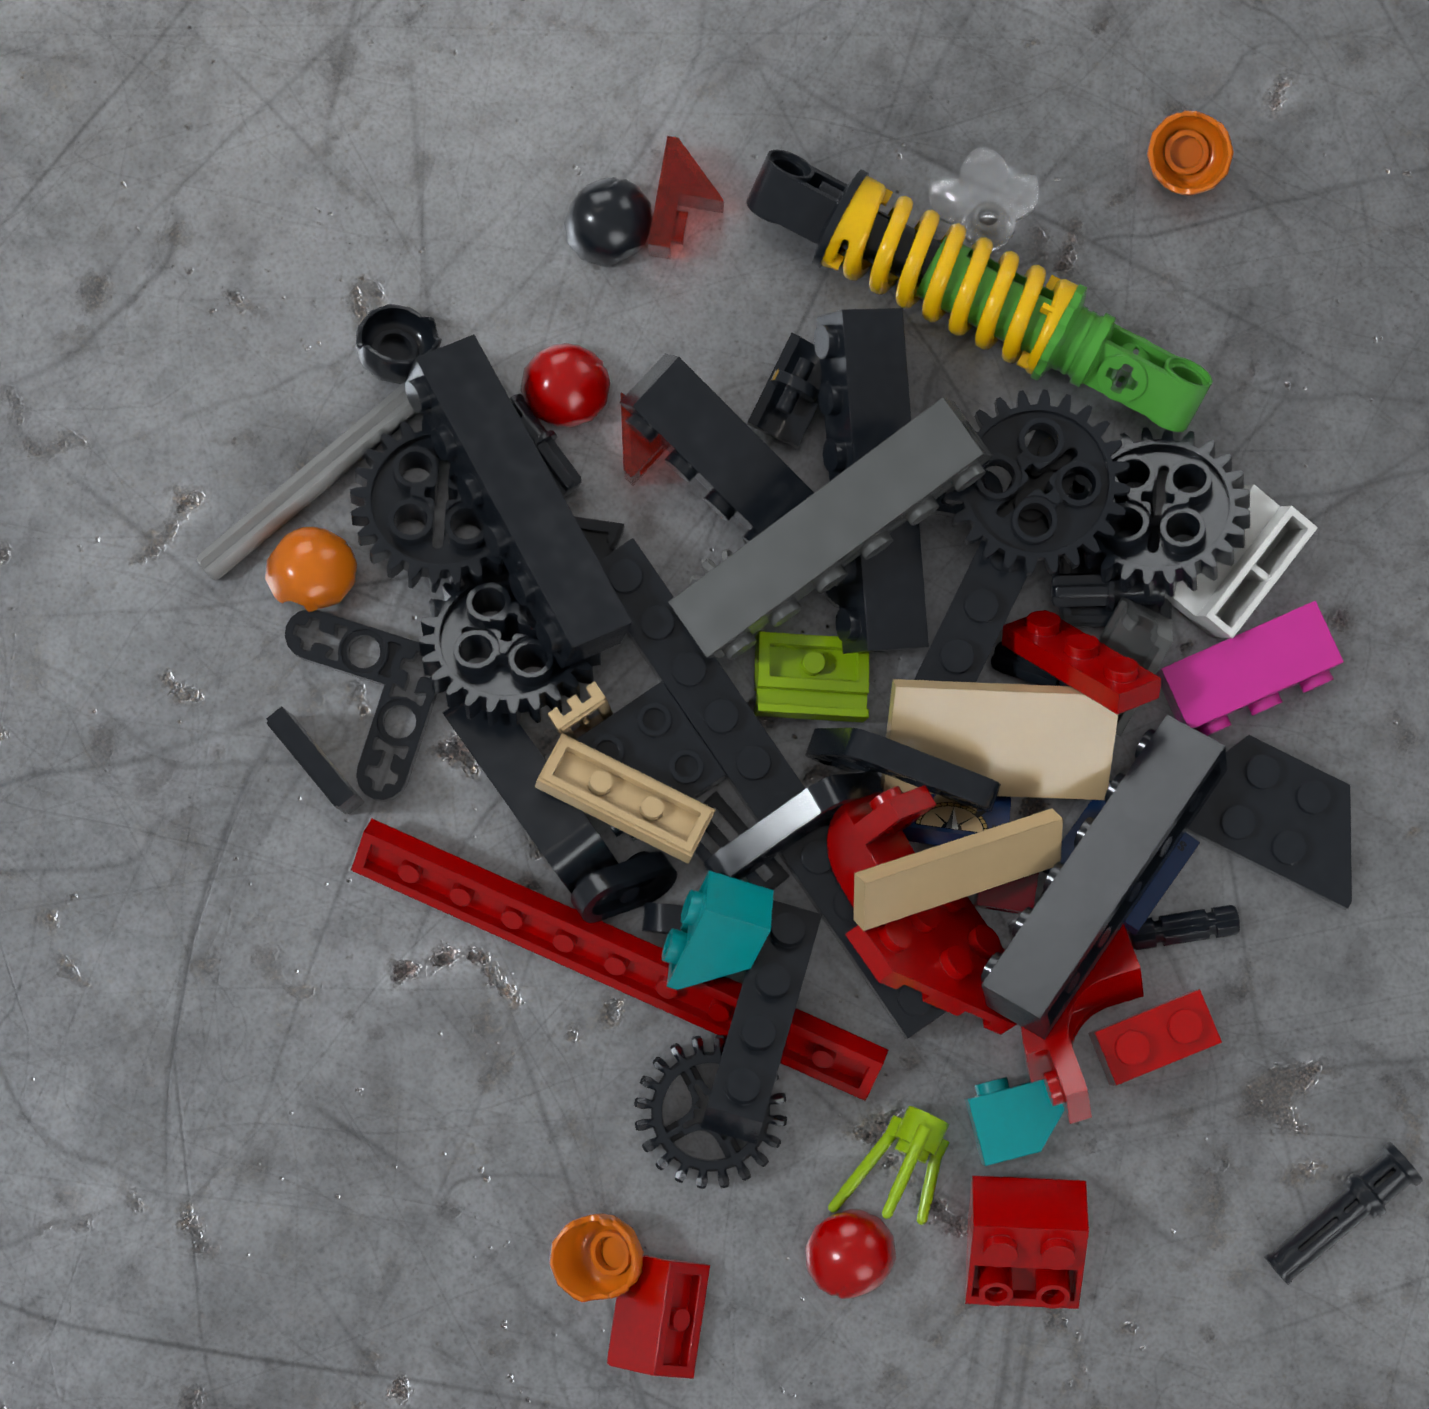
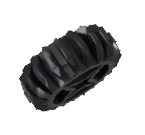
[634,1035,787,1189]

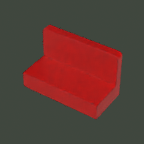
[607,1255,710,1379]

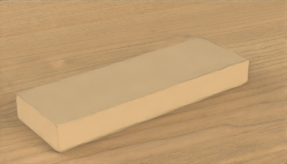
[535,733,716,864]

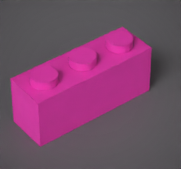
[1155,600,1344,736]

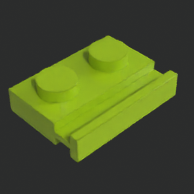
[754,631,869,723]

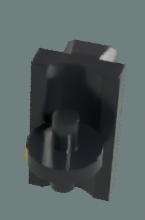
[747,333,822,449]

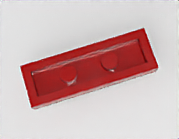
[1002,610,1161,715]

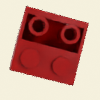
[965,1176,1089,1309]

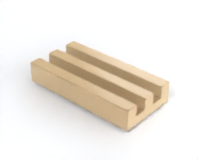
[547,681,613,740]

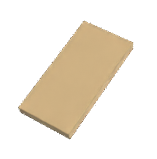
[881,679,1118,800]

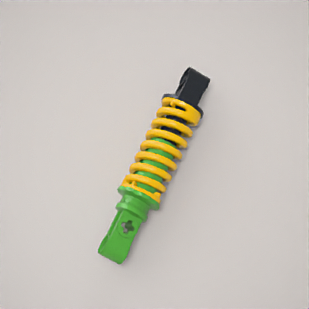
[746,149,1213,432]

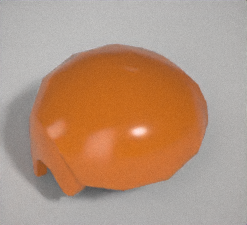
[1147,110,1234,196]
[265,527,357,612]
[549,1213,644,1302]

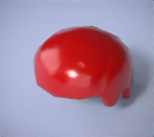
[520,343,610,428]
[805,1209,896,1299]

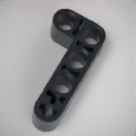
[442,701,618,895]

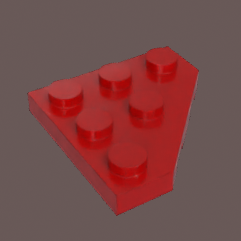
[845,896,1017,1035]

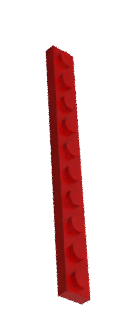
[351,818,889,1101]

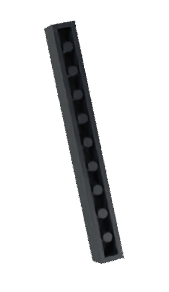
[599,538,947,1039]

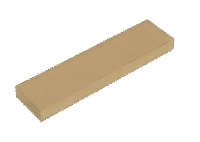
[853,808,1063,931]

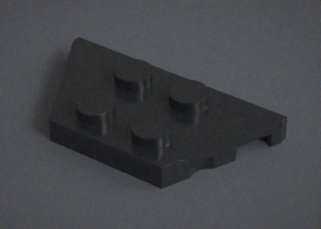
[1187,735,1352,910]

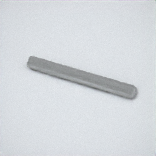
[196,384,417,580]

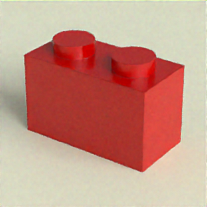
[1088,989,1222,1086]

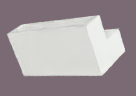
[1165,484,1318,638]

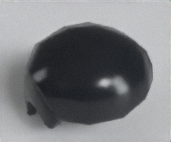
[564,177,654,267]
[355,304,442,384]

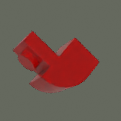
[827,785,937,909]

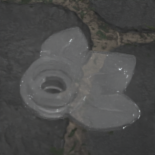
[928,147,1039,251]

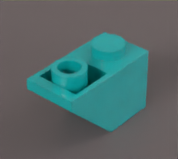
[662,871,774,990]
[964,1077,1065,1166]

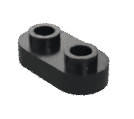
[571,851,677,923]

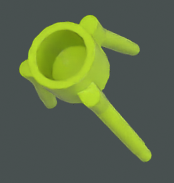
[828,1106,950,1225]

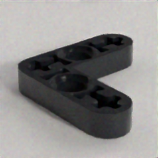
[285,610,438,802]
[805,728,1001,812]
[704,772,883,880]

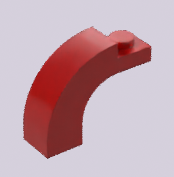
[1021,924,1144,1124]

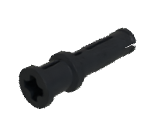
[1264,1142,1423,1285]

